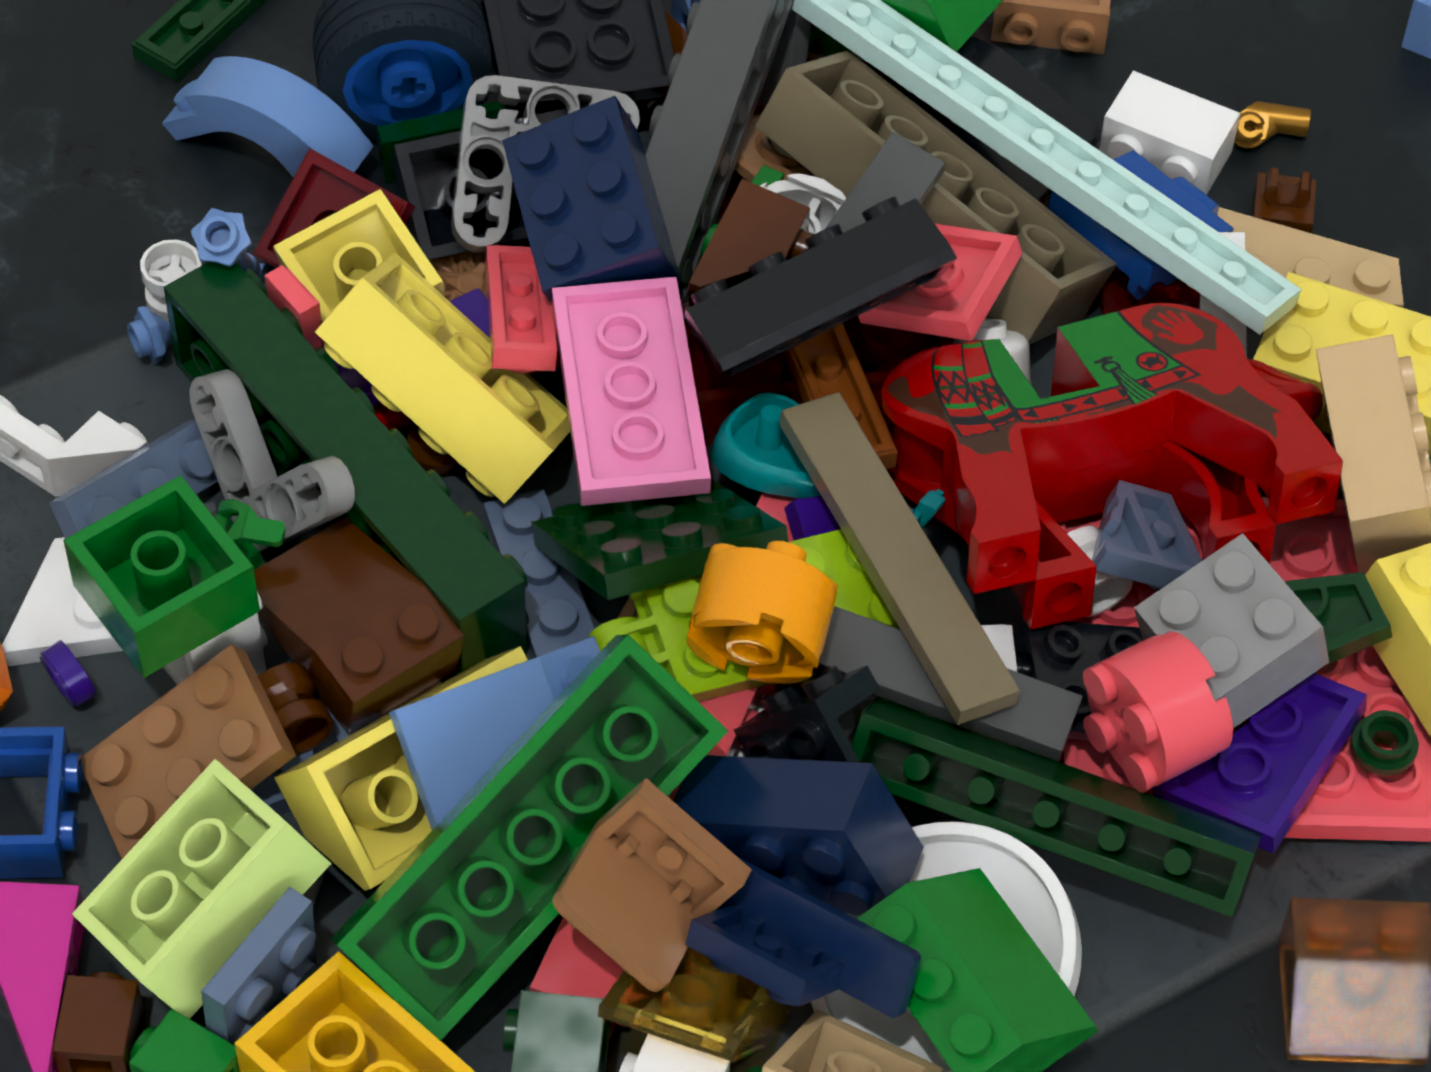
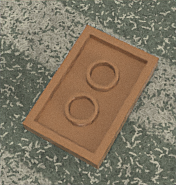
[82,644,296,859]

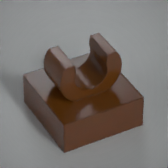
[1252,167,1316,233]

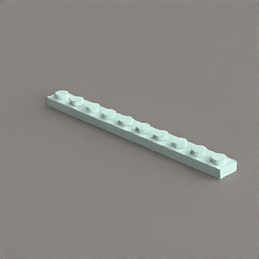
[792,0,1302,335]

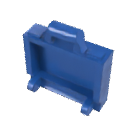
[1048,150,1234,300]

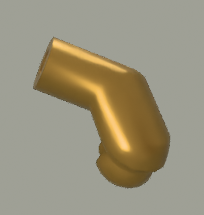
[1234,101,1311,148]

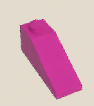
[0,882,86,1072]

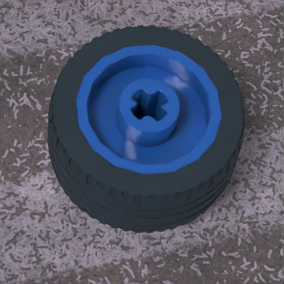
[312,0,494,142]

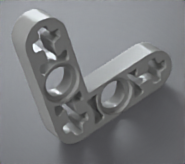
[451,75,640,253]
[189,369,355,551]

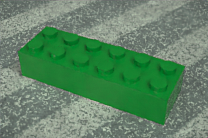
[331,635,728,1041]

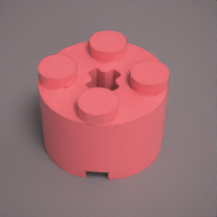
[1083,631,1233,793]

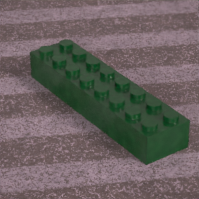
[164,262,529,678]

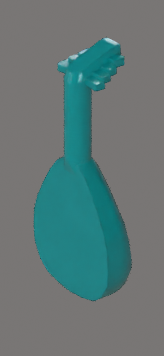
[711,392,946,529]

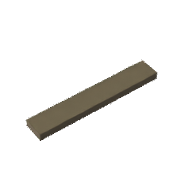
[779,392,1020,725]

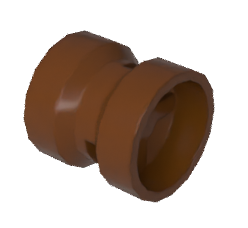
[258,663,334,756]

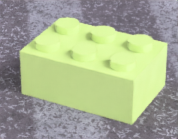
[72,759,332,1019]

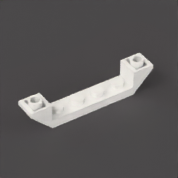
[0,395,148,497]

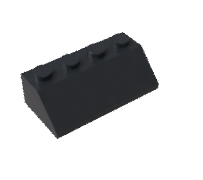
[389,103,589,261]
[684,196,957,384]

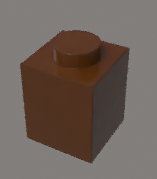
[52,972,145,1072]

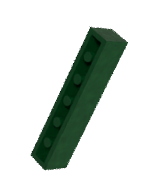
[851,697,1262,917]

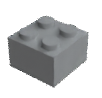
[1134,533,1329,728]

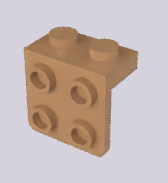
[552,778,752,992]

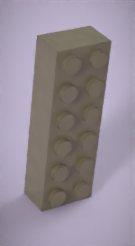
[755,50,1117,345]

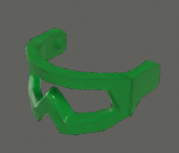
[216,499,286,570]

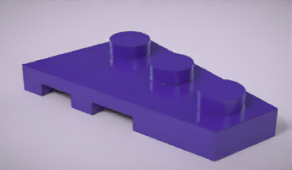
[1153,673,1367,854]

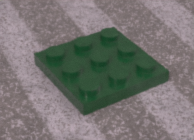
[531,479,788,600]

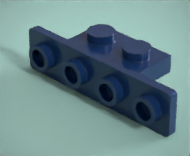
[685,857,921,1018]

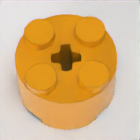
[686,541,838,684]

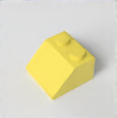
[273,189,445,343]

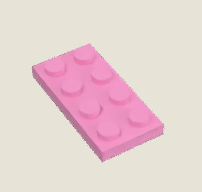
[552,277,711,506]

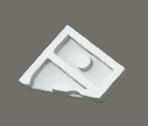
[2,537,123,666]

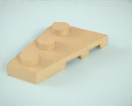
[1217,207,1404,308]

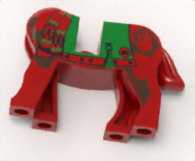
[881,303,1343,630]

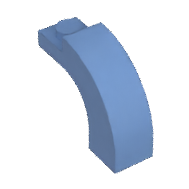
[162,56,374,178]

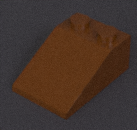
[254,517,464,735]

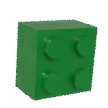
[63,475,260,678]

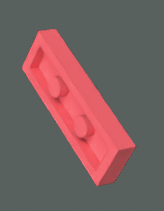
[485,245,557,373]

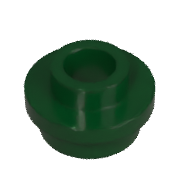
[1350,710,1419,776]

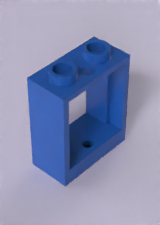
[0,727,83,879]

